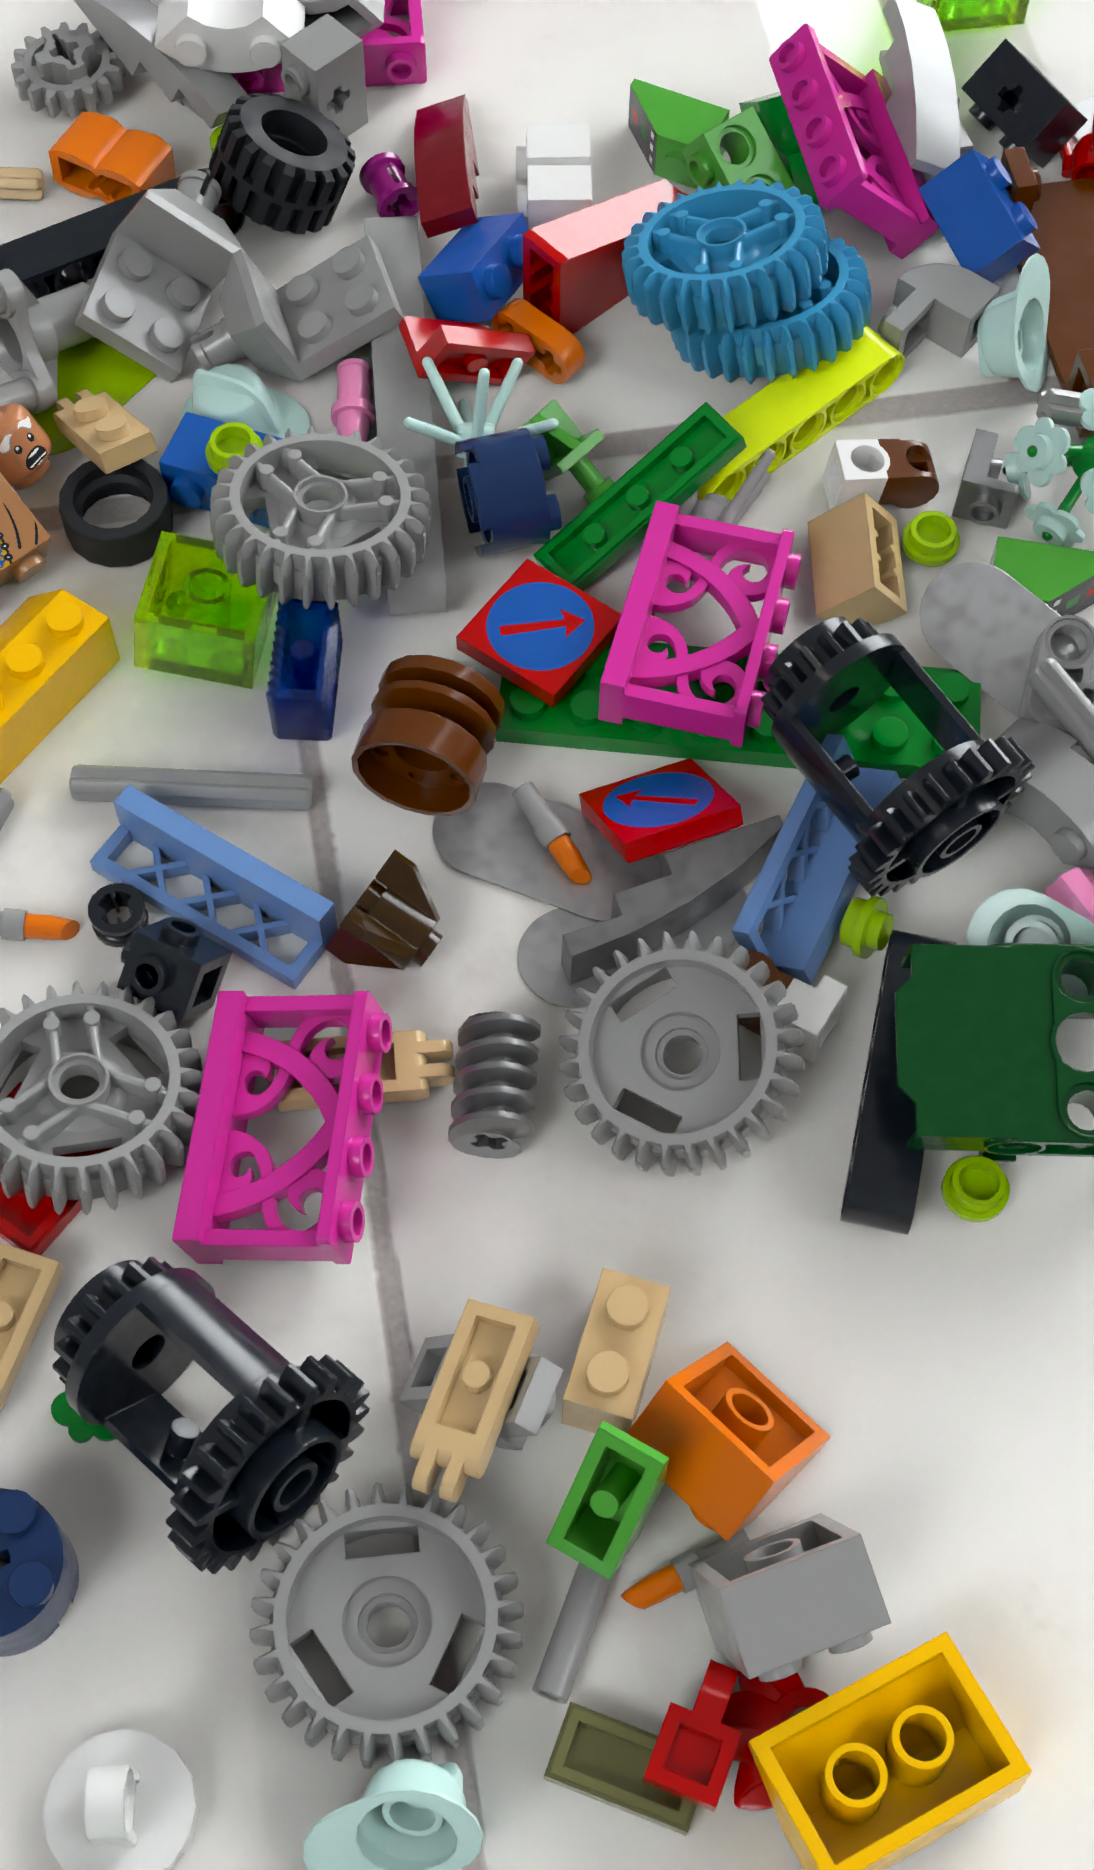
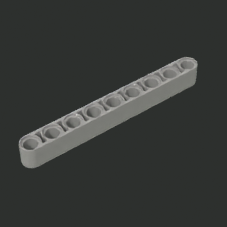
[364,216,447,615]

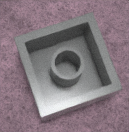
[687,1513,892,1682]

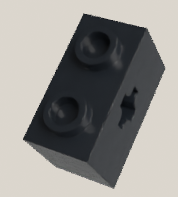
[961,38,1088,169]

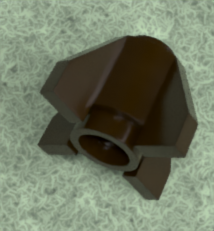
[324,850,443,970]

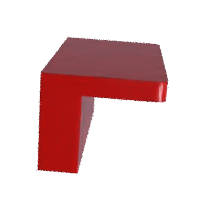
[398,316,536,386]

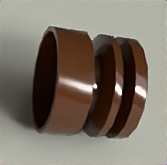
[351,655,505,816]

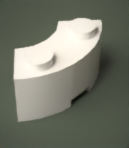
[154,0,305,73]

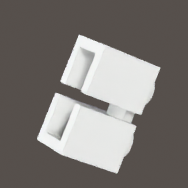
[516,123,592,230]

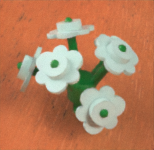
[1002,388,1094,547]

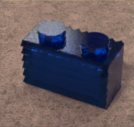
[266,598,343,741]

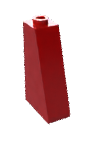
[523,179,688,334]

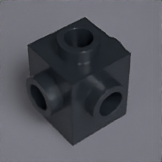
[117,917,233,1022]

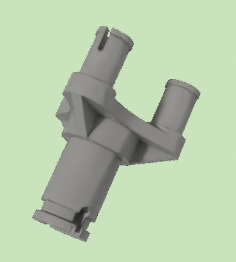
[0,269,96,414]

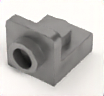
[951,428,1020,529]

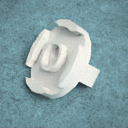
[42,1729,200,1870]

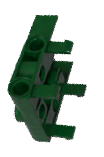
[895,943,1094,1162]

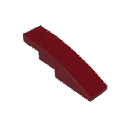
[414,94,479,238]

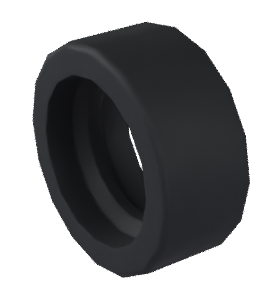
[59,459,173,567]

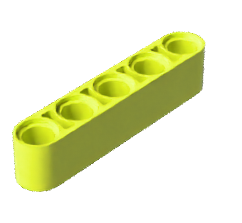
[697,326,905,500]

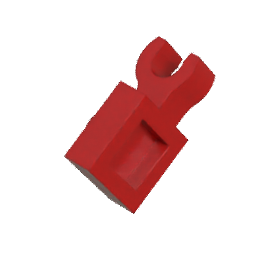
[642,1660,742,1812]

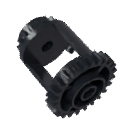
[761,616,1035,897]
[52,1257,370,1574]

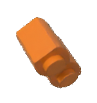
[48,112,176,204]

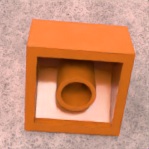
[627,1342,831,1542]

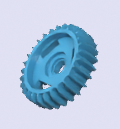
[621,178,829,336]
[671,233,872,385]

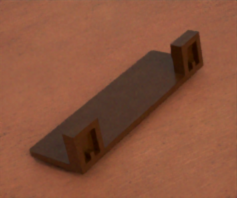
[1000,147,1094,438]

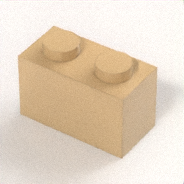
[562,1268,671,1433]

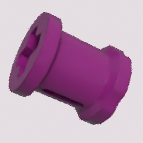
[359,152,419,218]

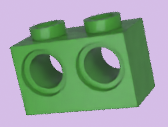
[681,106,795,190]

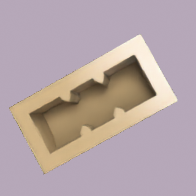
[807,492,908,625]

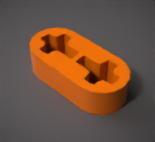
[491,298,586,384]

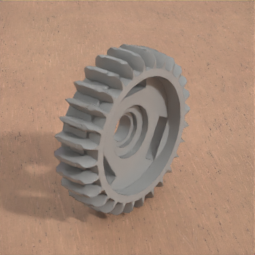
[209,425,431,610]
[558,930,805,1177]
[0,981,203,1215]
[249,1482,524,1769]

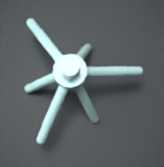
[403,357,559,468]

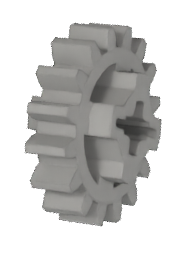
[11,22,126,119]

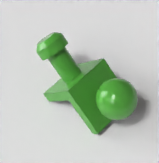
[521,399,614,505]

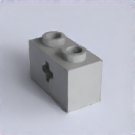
[280,14,368,137]

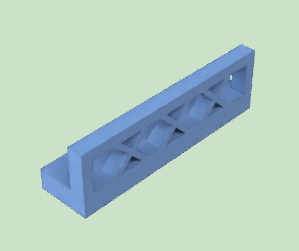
[732,734,901,985]
[90,784,338,989]

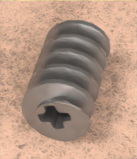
[448,1011,541,1159]

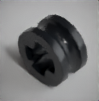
[88,883,149,948]

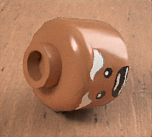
[0,403,52,490]

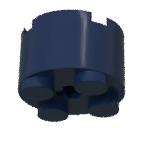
[455,428,562,557]
[0,1488,79,1657]

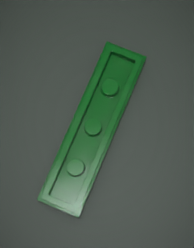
[533,402,747,591]

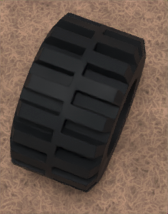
[208,93,356,234]

